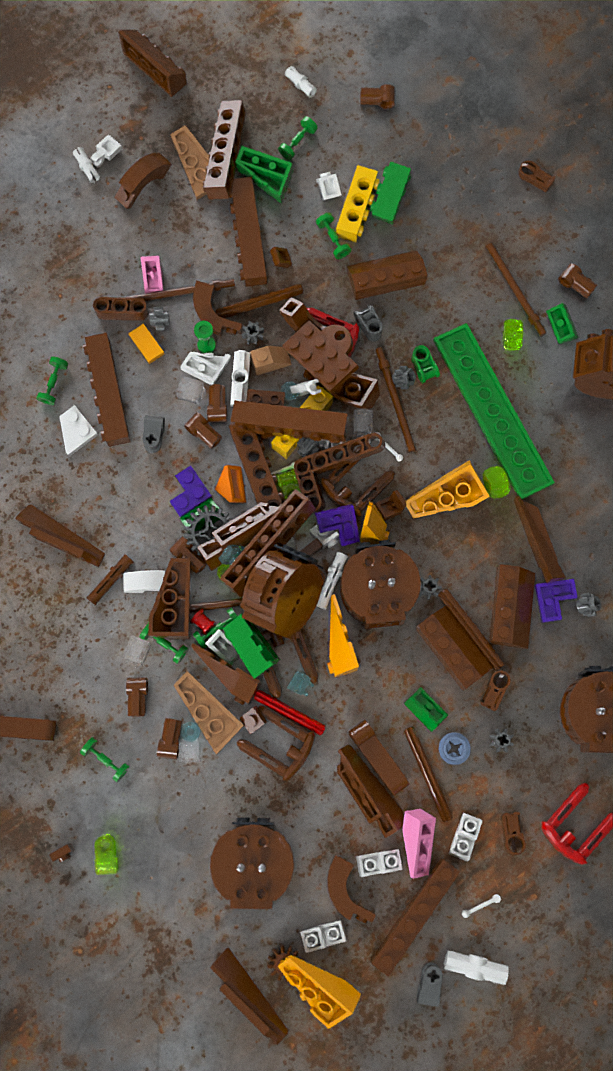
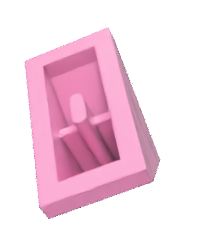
[141,256,163,293]

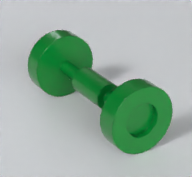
[278,116,318,161]
[316,212,352,259]
[194,321,216,354]
[36,357,69,405]
[192,608,238,649]
[139,623,189,664]
[80,737,130,783]

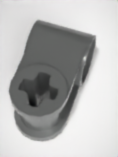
[353,304,383,342]
[142,415,165,453]
[417,962,443,1007]

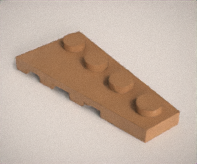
[171,125,209,200]
[174,671,244,755]

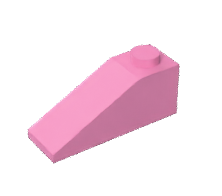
[402,809,436,879]

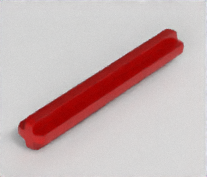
[254,690,326,735]

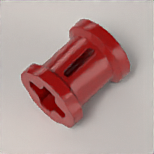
[190,609,216,635]

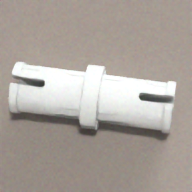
[285,66,317,98]
[73,147,100,183]

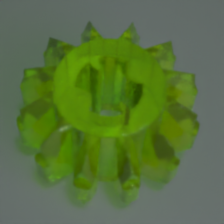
[502,319,523,351]
[482,466,510,499]

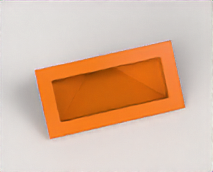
[215,465,246,504]

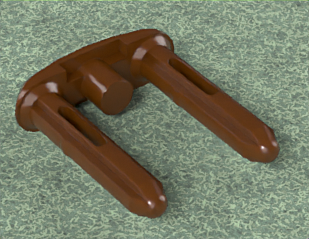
[321,446,395,517]
[261,630,318,698]
[237,705,315,781]

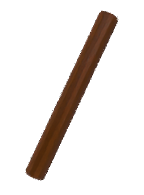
[216,283,303,318]
[438,589,505,670]
[404,727,453,822]

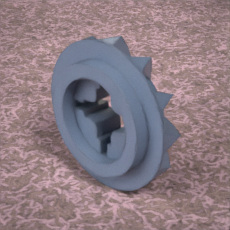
[438,733,471,765]

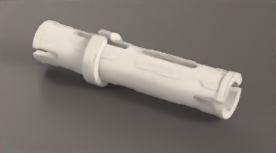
[317,552,348,610]

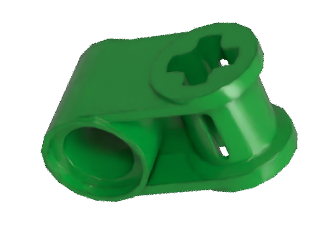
[411,345,440,384]

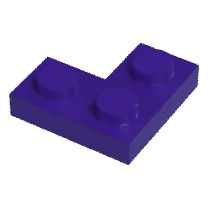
[170,466,212,518]
[315,504,360,546]
[535,579,578,623]

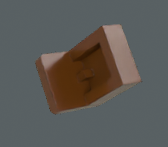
[374,490,407,521]

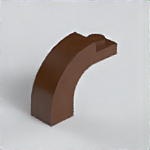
[114,153,172,209]
[193,280,243,337]
[279,297,342,341]
[327,855,376,924]

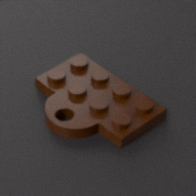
[282,320,359,394]

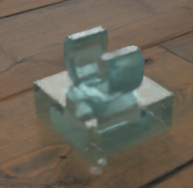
[219,544,244,565]
[287,671,314,696]

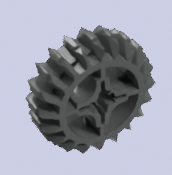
[184,505,233,555]

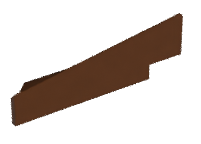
[513,496,566,584]
[197,502,281,571]
[15,505,105,568]
[337,744,405,838]
[210,948,288,1045]

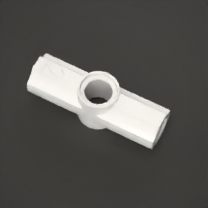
[230,350,250,407]
[444,950,509,985]

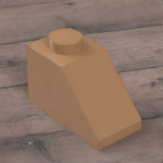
[250,346,292,376]

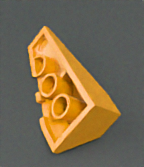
[405,460,490,518]
[360,501,389,545]
[327,594,359,678]
[278,955,361,1028]

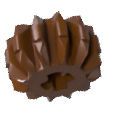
[267,944,302,982]

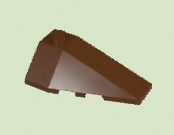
[303,370,380,409]
[148,558,191,639]
[191,643,261,705]

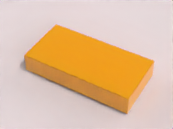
[128,324,164,364]

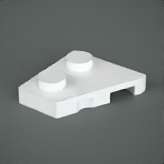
[181,352,231,385]
[59,405,98,457]

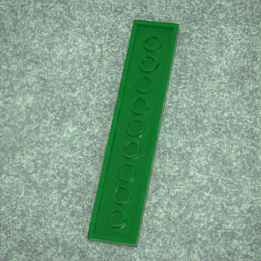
[433,323,555,500]

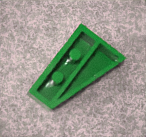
[236,146,294,204]
[370,161,412,224]
[223,613,281,679]

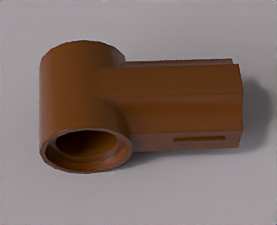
[360,84,395,109]
[558,263,597,299]
[207,384,227,422]
[184,412,222,449]
[169,536,207,575]
[126,677,148,717]
[157,718,183,760]

